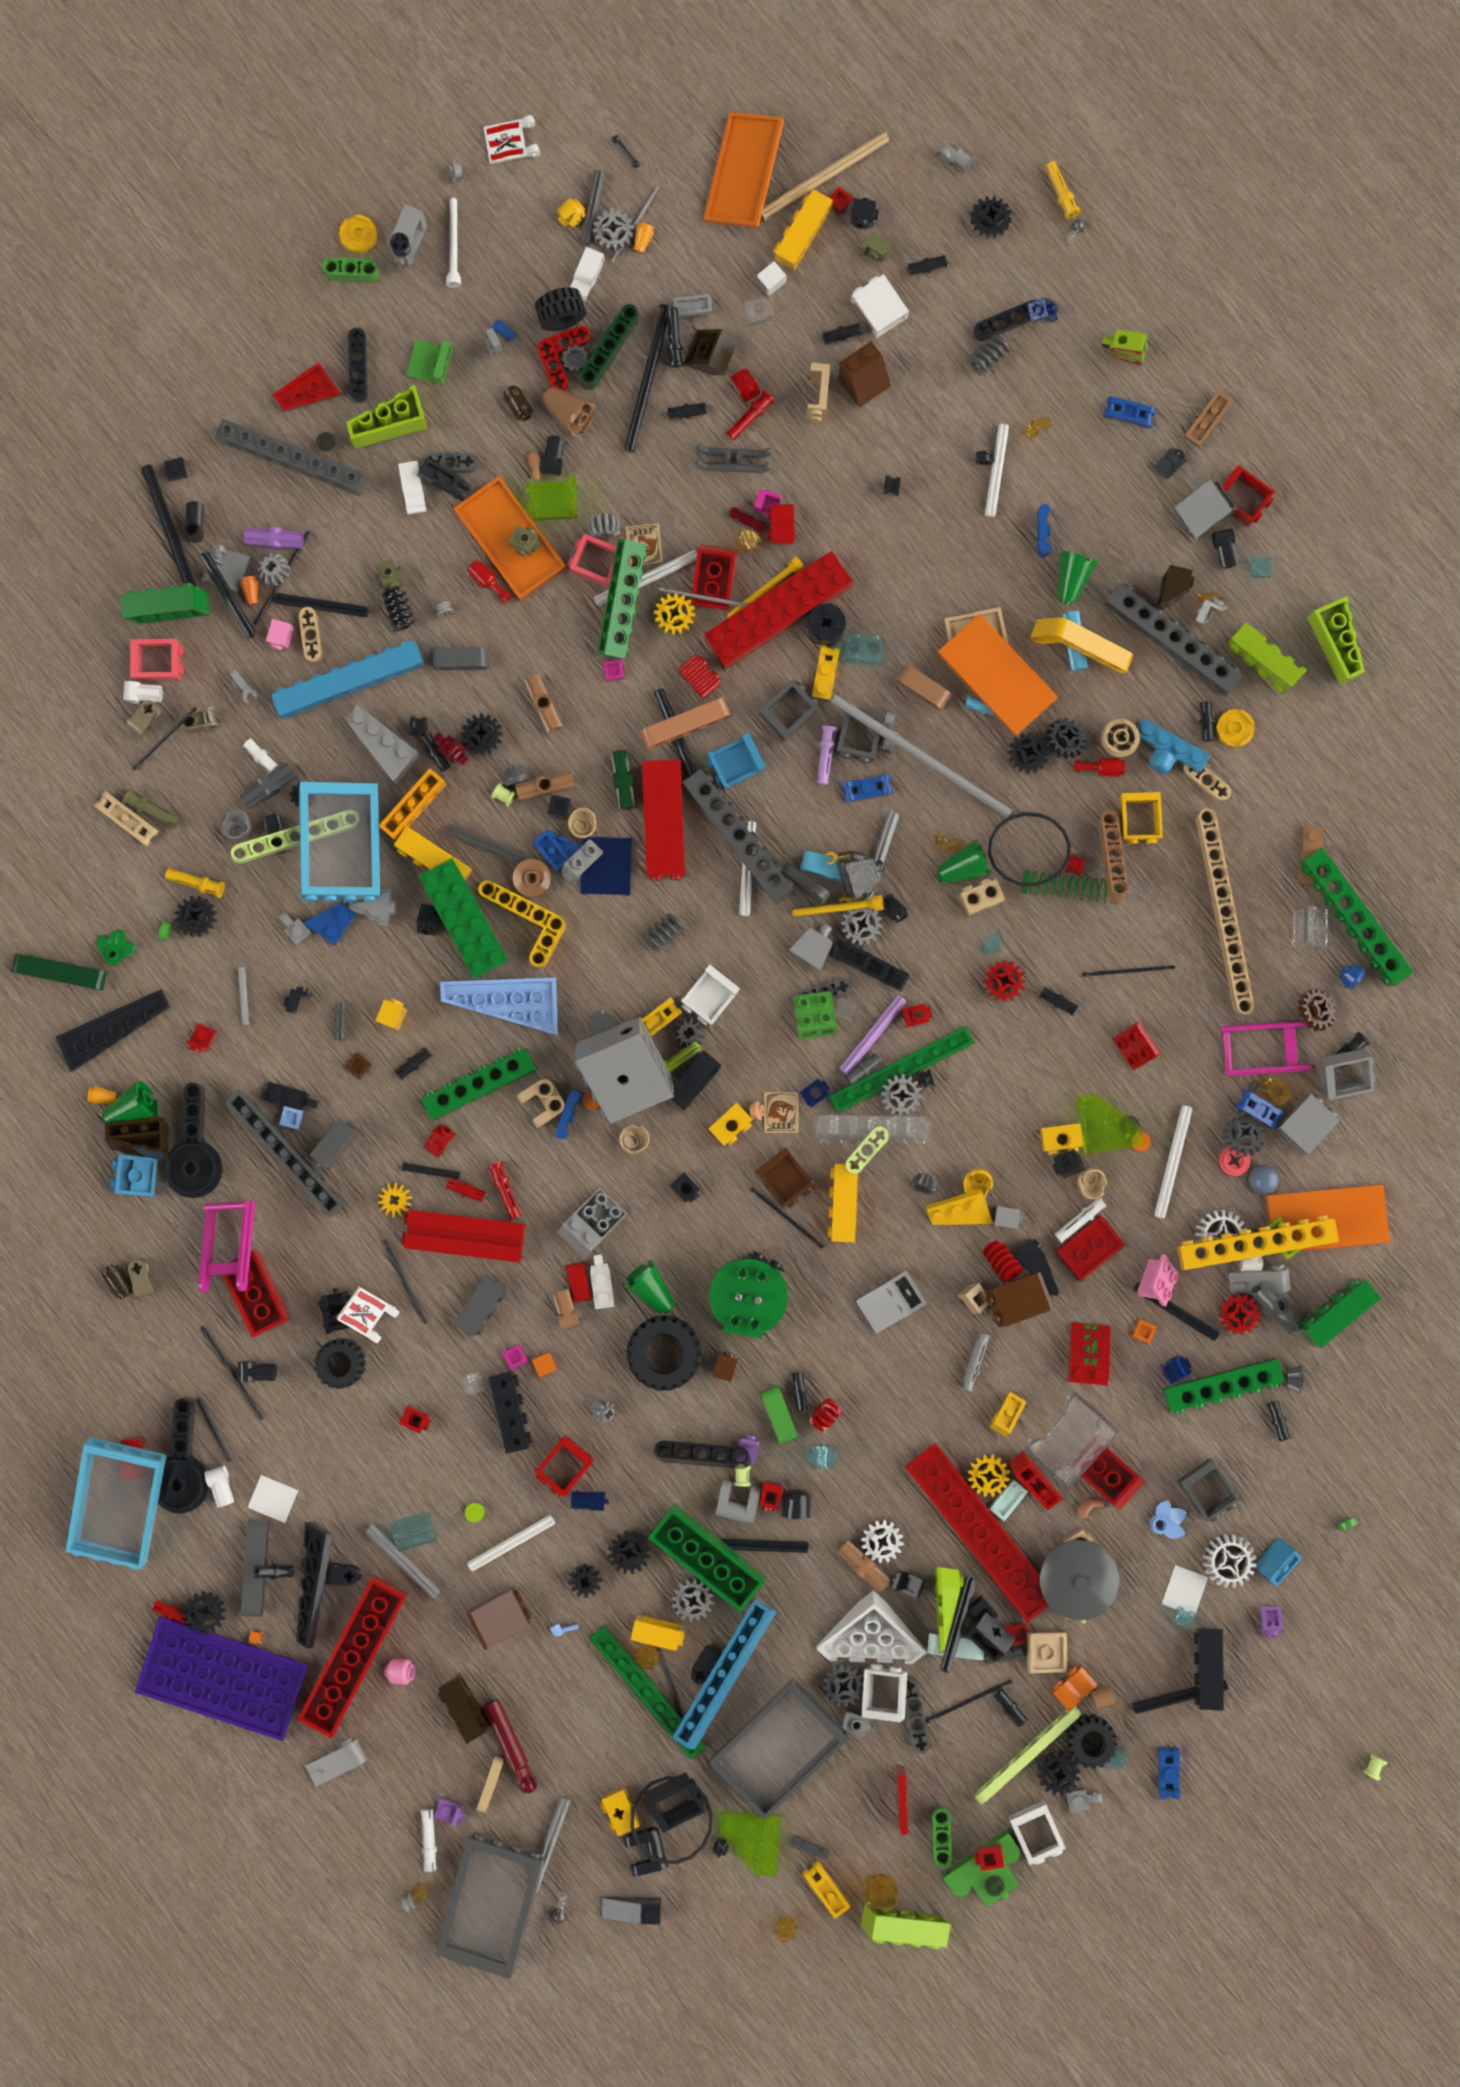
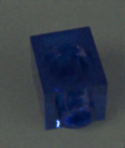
[799,1079,830,1109]
[1159,1355,1192,1384]

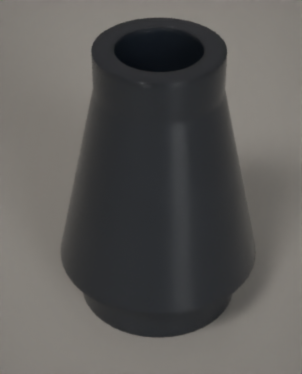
[883,894,909,923]

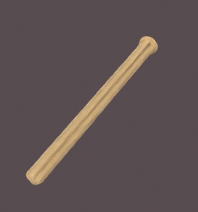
[761,132,889,222]

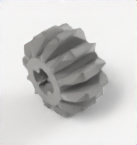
[587,514,620,539]
[257,553,291,586]

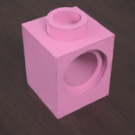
[266,619,294,651]

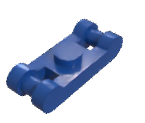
[1103,397,1156,429]
[1037,504,1051,557]
[841,774,893,803]
[1235,1090,1285,1130]
[556,1091,582,1139]
[1158,1747,1180,1799]

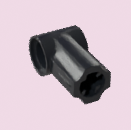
[541,435,564,476]
[183,501,204,543]
[1212,528,1239,569]
[263,814,287,854]
[237,1361,277,1382]

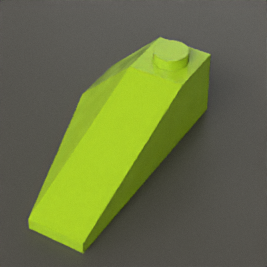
[934,1567,964,1653]

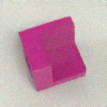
[754,489,781,515]

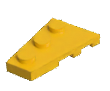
[926,1189,993,1225]

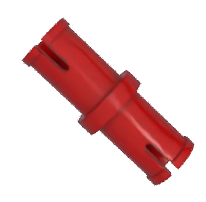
[445,1177,486,1203]
[152,1599,193,1626]

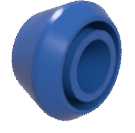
[1340,964,1365,989]

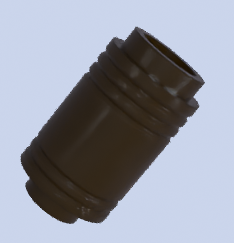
[503,385,533,422]
[101,1264,133,1300]

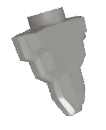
[349,889,397,927]

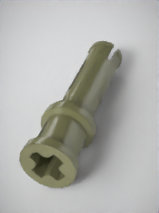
[122,788,181,828]

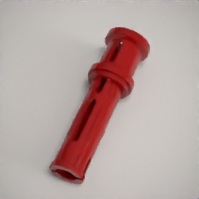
[726,390,776,441]
[487,1161,522,1220]

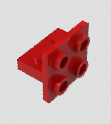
[1112,1021,1160,1070]

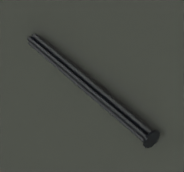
[624,304,672,453]
[142,464,196,587]

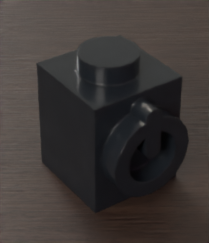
[850,198,879,229]
[1053,1149,1086,1179]

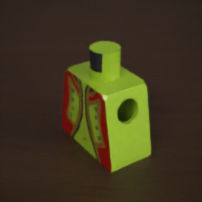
[1102,330,1147,366]

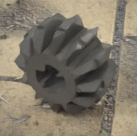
[673,1017,705,1048]

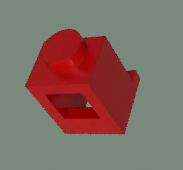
[902,1003,932,1028]
[399,1404,431,1434]
[759,1480,783,1512]
[974,1842,1005,1871]

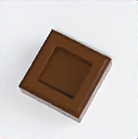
[344,1052,372,1079]

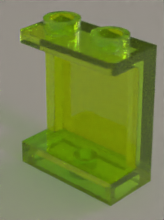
[527,475,578,521]

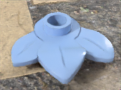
[1150,1500,1186,1539]

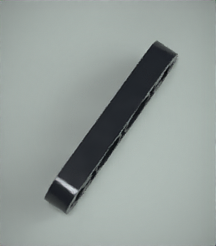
[973,299,1043,341]
[348,327,368,403]

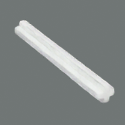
[985,424,1009,517]
[739,821,756,916]
[467,1515,555,1571]

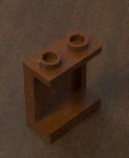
[755,1147,815,1208]

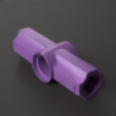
[244,527,304,550]

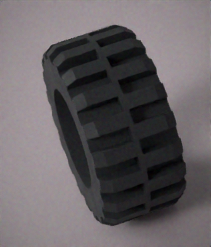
[627,1315,701,1391]

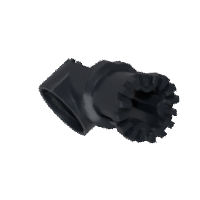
[1334,1032,1370,1067]

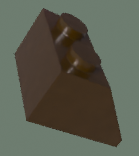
[685,329,738,375]
[1157,565,1195,610]

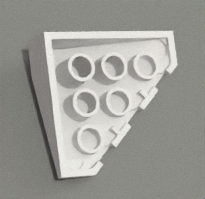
[816,1590,927,1664]

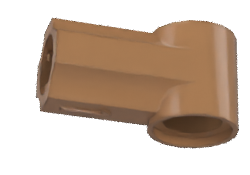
[553,1289,581,1330]
[1090,1683,1115,1709]

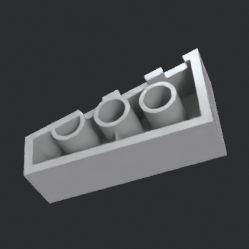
[345,705,420,785]

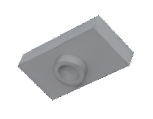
[673,294,713,318]

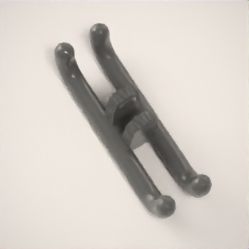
[695,444,772,473]

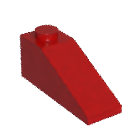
[1009,1450,1063,1510]

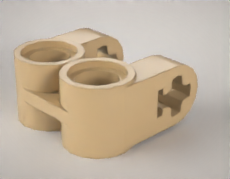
[516,1079,566,1129]

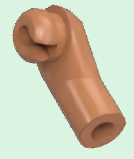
[527,452,542,480]
[1077,1498,1104,1519]

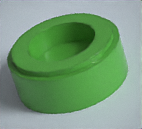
[158,921,171,941]
[1337,1516,1358,1532]

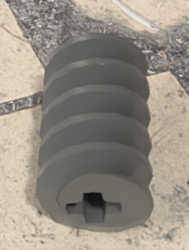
[967,334,1011,376]
[642,913,685,953]

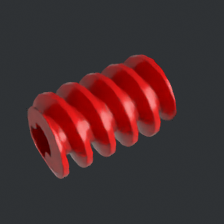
[982,1240,1023,1283]

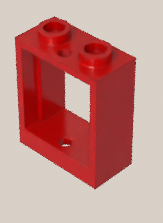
[1222,465,1275,527]
[534,1434,595,1497]

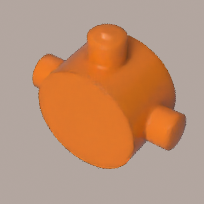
[248,1630,263,1645]

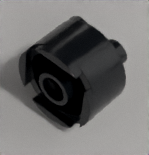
[807,603,846,646]

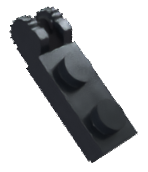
[417,458,472,501]

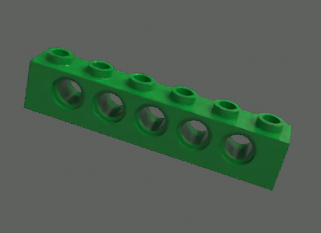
[597,539,647,659]
[421,1047,537,1121]
[1162,1358,1285,1414]

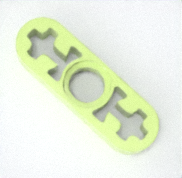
[845,1127,889,1174]

